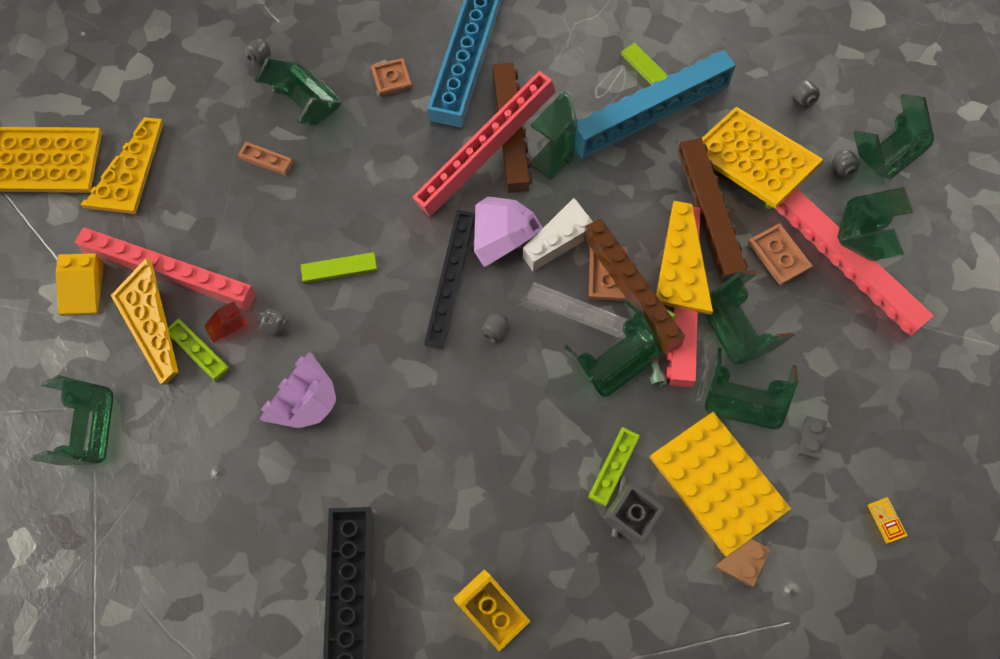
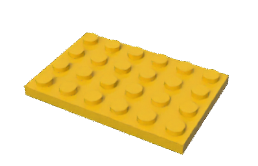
[702,107,823,209]
[0,127,102,193]
[649,412,791,557]

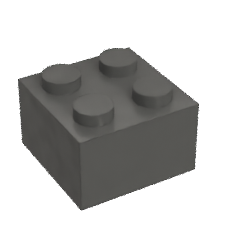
[602,483,664,544]

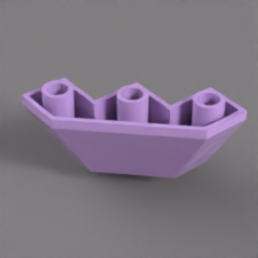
[474,196,543,267]
[260,352,336,428]

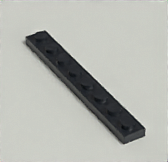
[424,210,475,349]

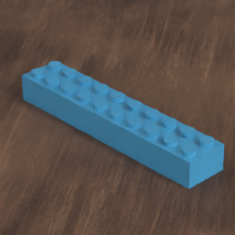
[427,0,503,128]
[571,50,736,159]

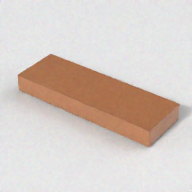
[237,142,294,176]

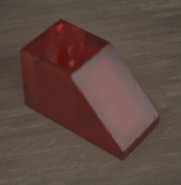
[204,301,247,342]

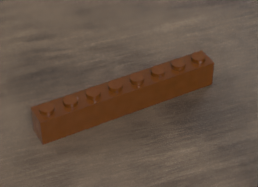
[493,62,532,193]
[677,137,748,281]
[584,218,685,355]

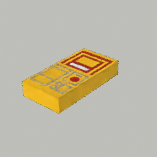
[867,497,908,544]

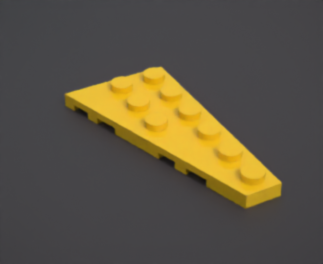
[80,117,164,214]
[656,201,713,315]
[111,259,179,385]

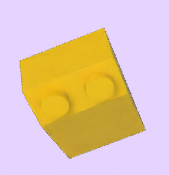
[56,253,104,315]
[453,569,531,652]

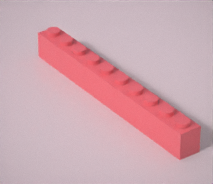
[413,71,556,217]
[776,189,934,336]
[666,207,700,387]
[74,227,256,311]

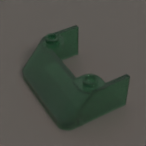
[254,57,342,126]
[530,91,578,180]
[853,94,934,179]
[837,187,913,261]
[704,271,795,364]
[564,301,662,397]
[704,347,799,429]
[31,375,114,466]

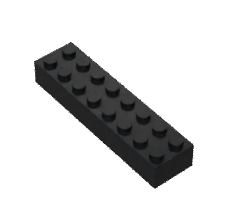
[323,507,374,659]

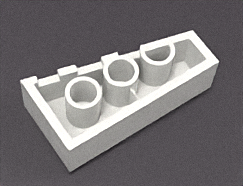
[523,198,593,271]

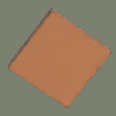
[371,58,413,97]

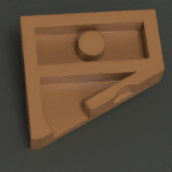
[715,539,770,587]

